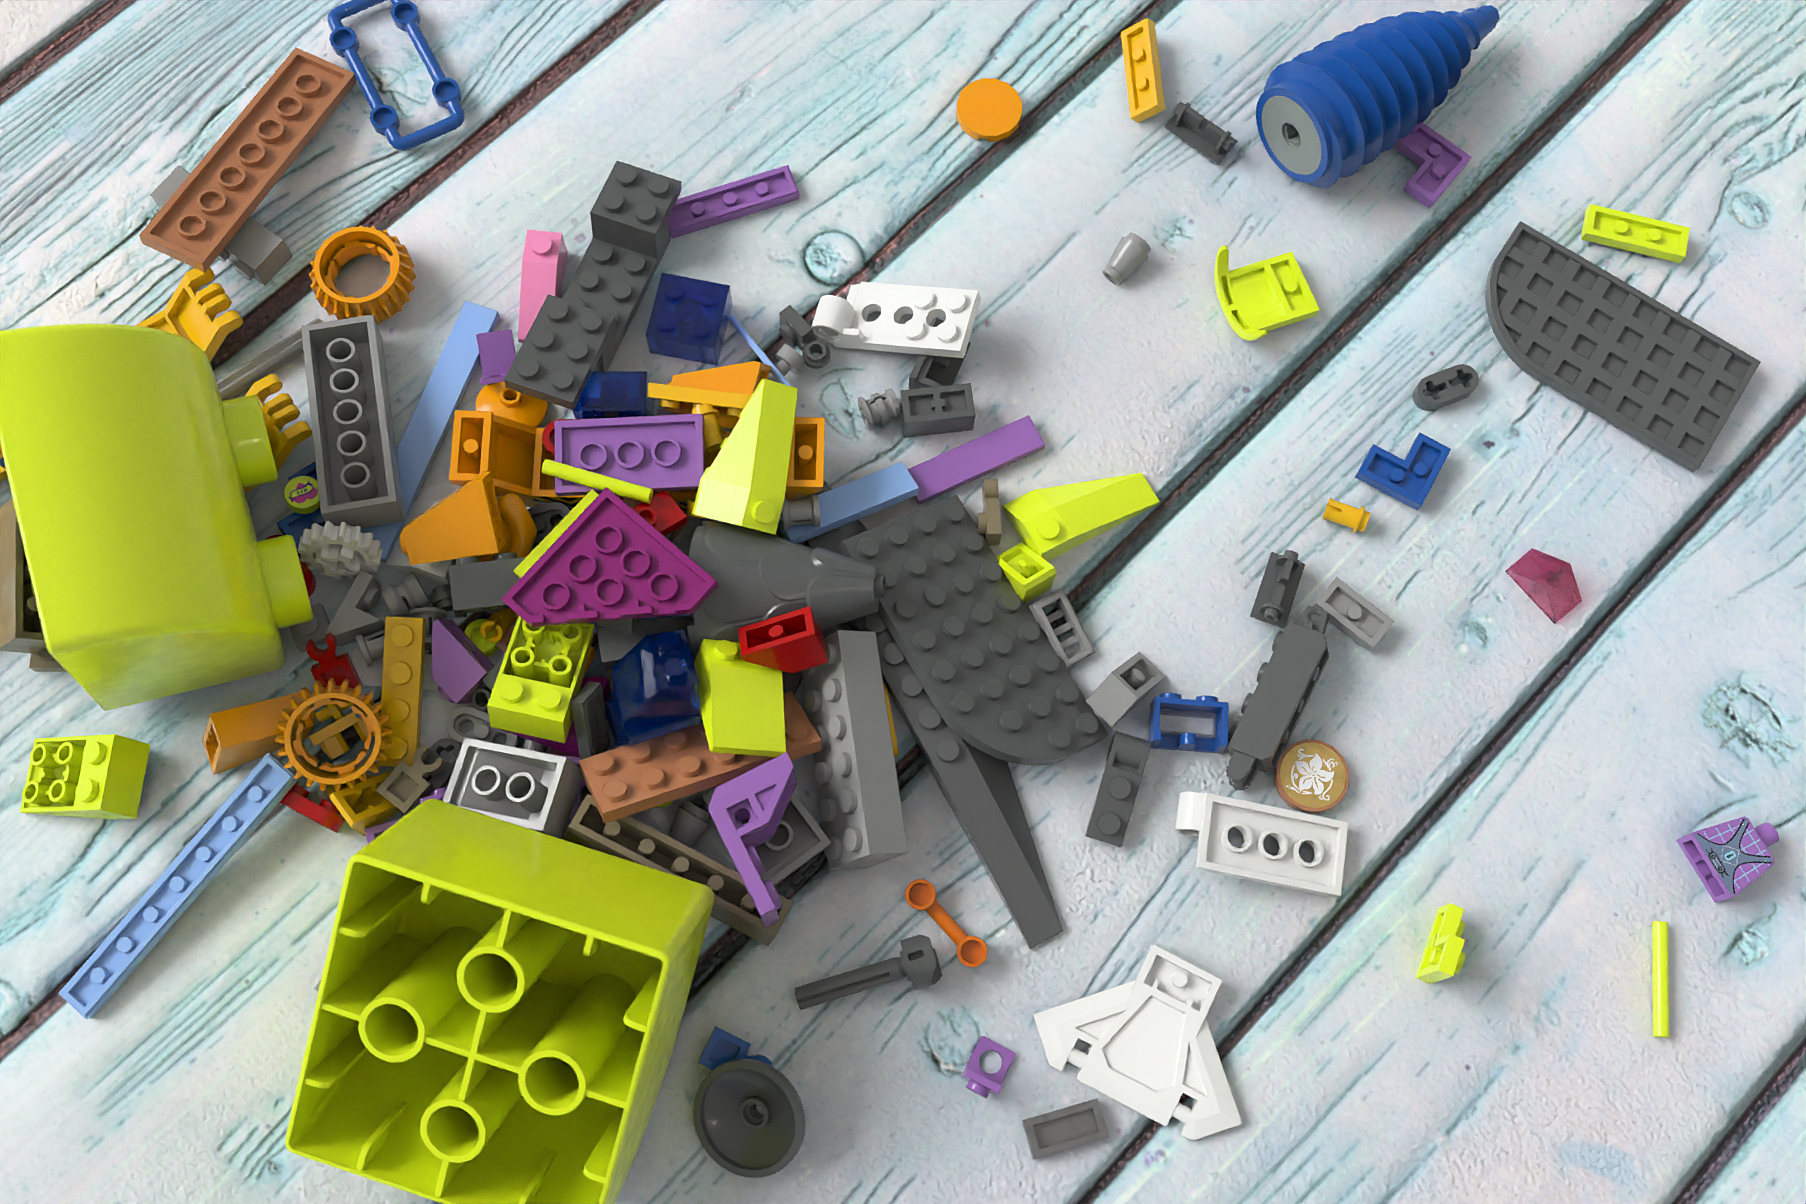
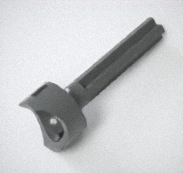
[794,935,942,1010]

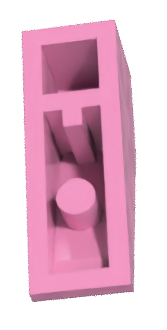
[518,230,568,343]

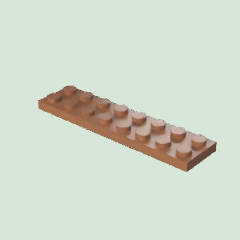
[139,47,357,272]

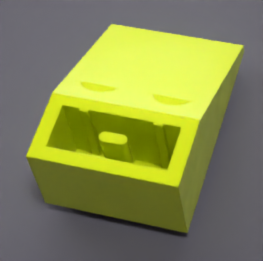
[487,616,595,743]
[20,734,150,819]

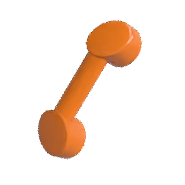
[905,879,988,967]

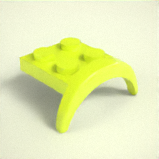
[1214,246,1320,341]

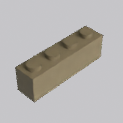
[0,497,47,654]

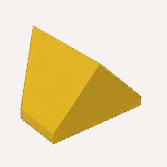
[326,771,400,836]

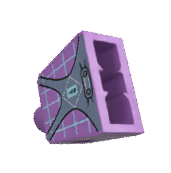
[1676,816,1779,903]

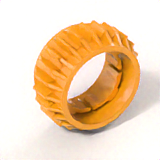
[309,225,416,324]
[275,678,393,791]

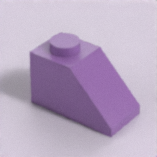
[431,619,495,704]

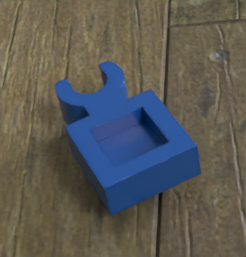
[697,1026,772,1070]

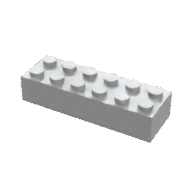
[301,315,405,528]
[800,630,908,870]

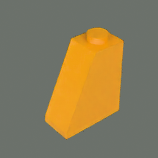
[664,361,772,430]
[400,471,506,565]
[202,692,316,775]

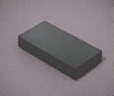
[571,681,611,760]

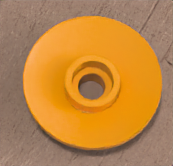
[476,382,548,428]

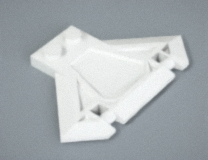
[1033,944,1242,1141]

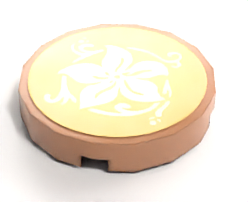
[1274,739,1349,814]

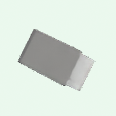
[324,570,385,647]

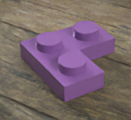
[1395,122,1472,209]

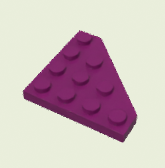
[501,487,719,627]

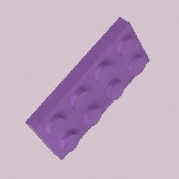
[554,414,705,496]

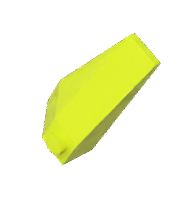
[692,379,798,535]
[1002,473,1160,562]

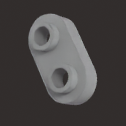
[446,706,520,748]

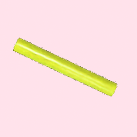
[542,459,653,504]
[1652,921,1669,1038]

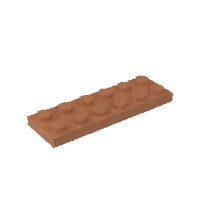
[578,691,822,824]

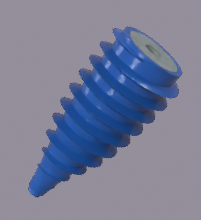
[1256,5,1500,188]

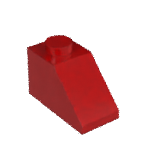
[738,606,828,673]

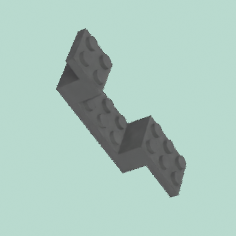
[504,161,682,410]

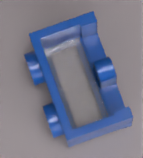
[1148,693,1229,754]

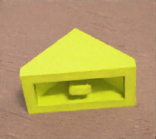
[997,542,1057,603]

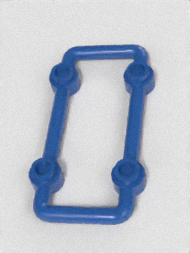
[327,0,465,151]

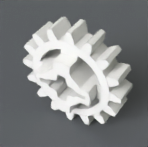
[298,521,383,580]

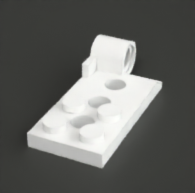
[811,282,981,358]
[1175,792,1348,898]

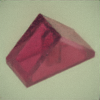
[1505,548,1582,624]

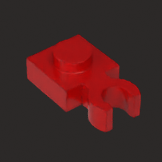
[306,632,363,689]

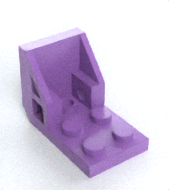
[708,752,797,928]

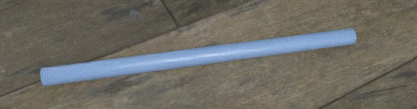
[728,315,792,387]

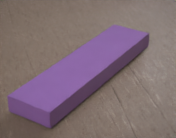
[669,165,800,239]
[907,415,1045,505]

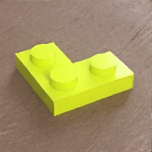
[1416,903,1465,984]

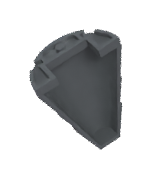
[687,520,886,659]

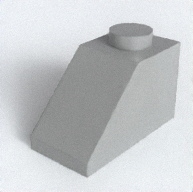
[1086,651,1166,727]

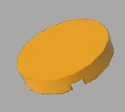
[956,78,1022,142]

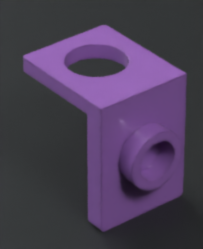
[476,329,516,385]
[961,1036,1016,1098]

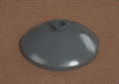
[693,1059,806,1178]

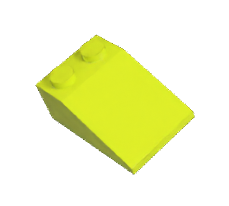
[690,639,786,757]

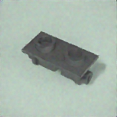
[1164,102,1237,165]
[1250,550,1305,629]

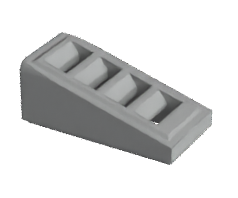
[1028,588,1096,668]

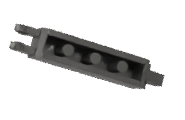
[1226,605,1330,791]

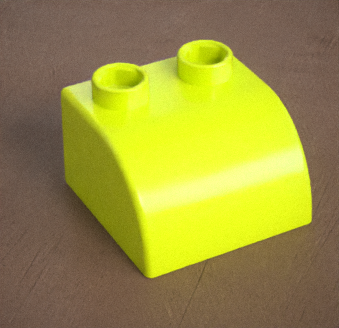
[0,323,313,711]
[285,799,715,1204]

